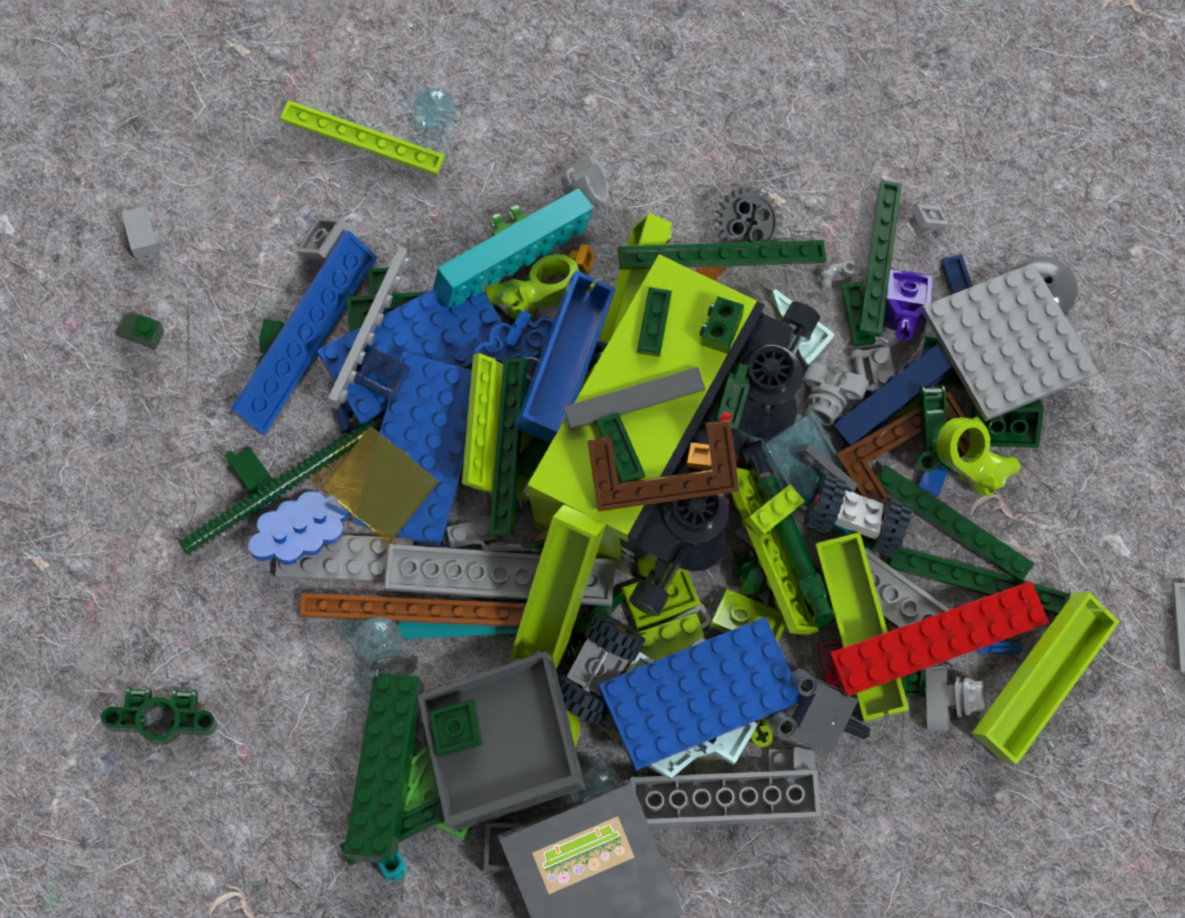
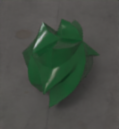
[732,548,771,607]

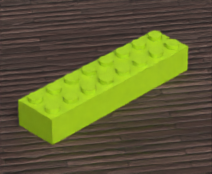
[589,213,672,372]
[508,504,606,672]
[815,532,909,723]
[971,592,1120,765]

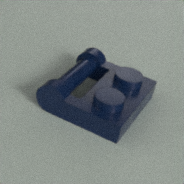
[354,347,411,402]

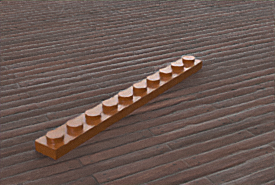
[300,593,526,628]

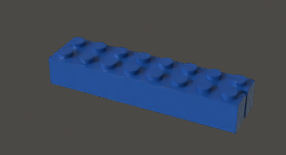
[514,270,616,443]

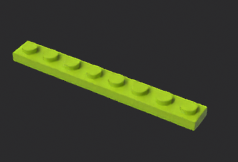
[280,100,445,176]

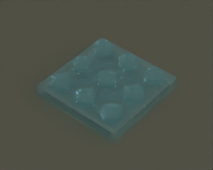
[761,412,844,499]

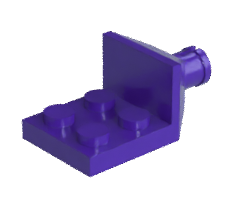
[883,269,932,341]

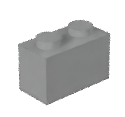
[121,205,162,259]

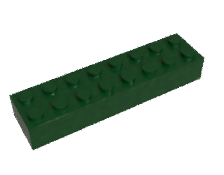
[343,673,425,865]

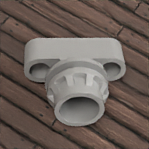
[802,363,869,426]
[926,665,985,731]

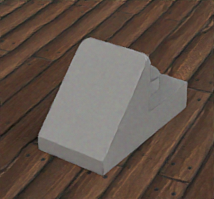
[910,204,949,236]
[768,747,815,772]

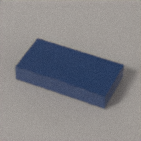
[940,254,973,295]

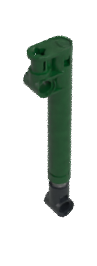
[741,439,836,628]

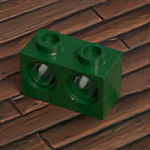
[699,296,744,354]

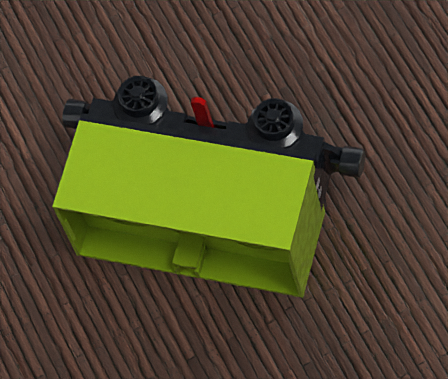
[528,255,820,617]

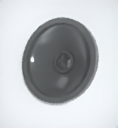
[1018,257,1078,313]

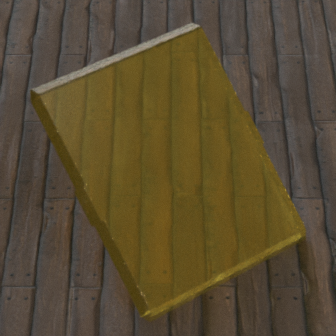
[322,426,439,543]

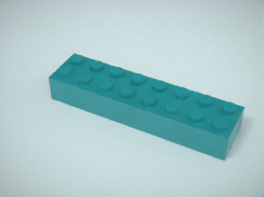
[433,188,594,308]

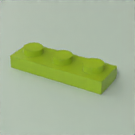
[745,484,805,538]

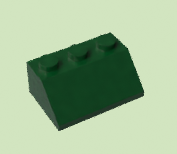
[971,399,1044,448]

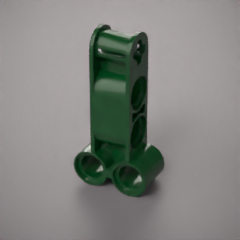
[913,385,953,473]

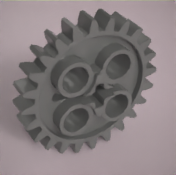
[714,187,783,243]

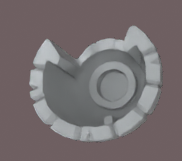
[561,156,609,204]

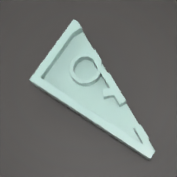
[771,289,835,367]

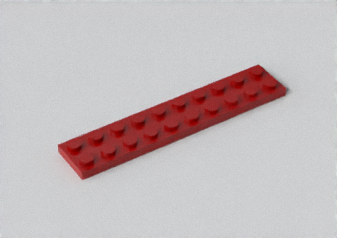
[828,581,1049,698]

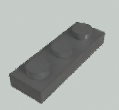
[794,443,858,492]

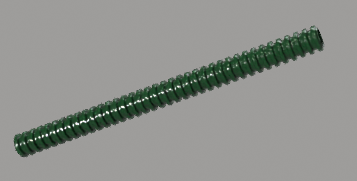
[178,412,386,556]

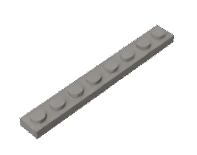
[328,246,410,409]

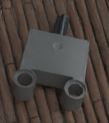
[769,669,870,753]

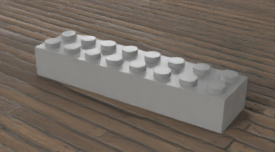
[630,770,821,828]

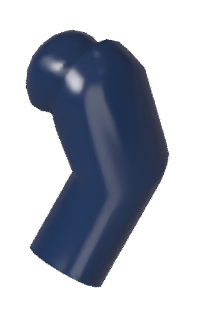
[336,402,354,434]

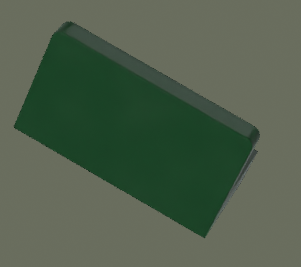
[224,447,273,493]

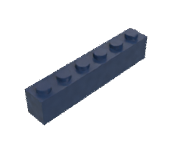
[834,344,954,447]

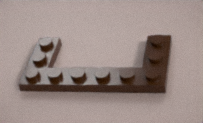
[836,391,971,505]
[587,420,740,512]

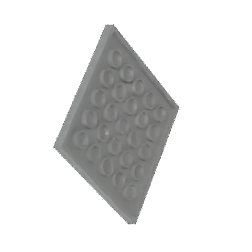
[921,263,1098,422]

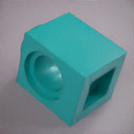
[378,850,409,883]

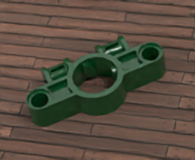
[101,687,218,745]

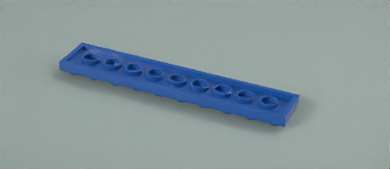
[230,231,378,435]

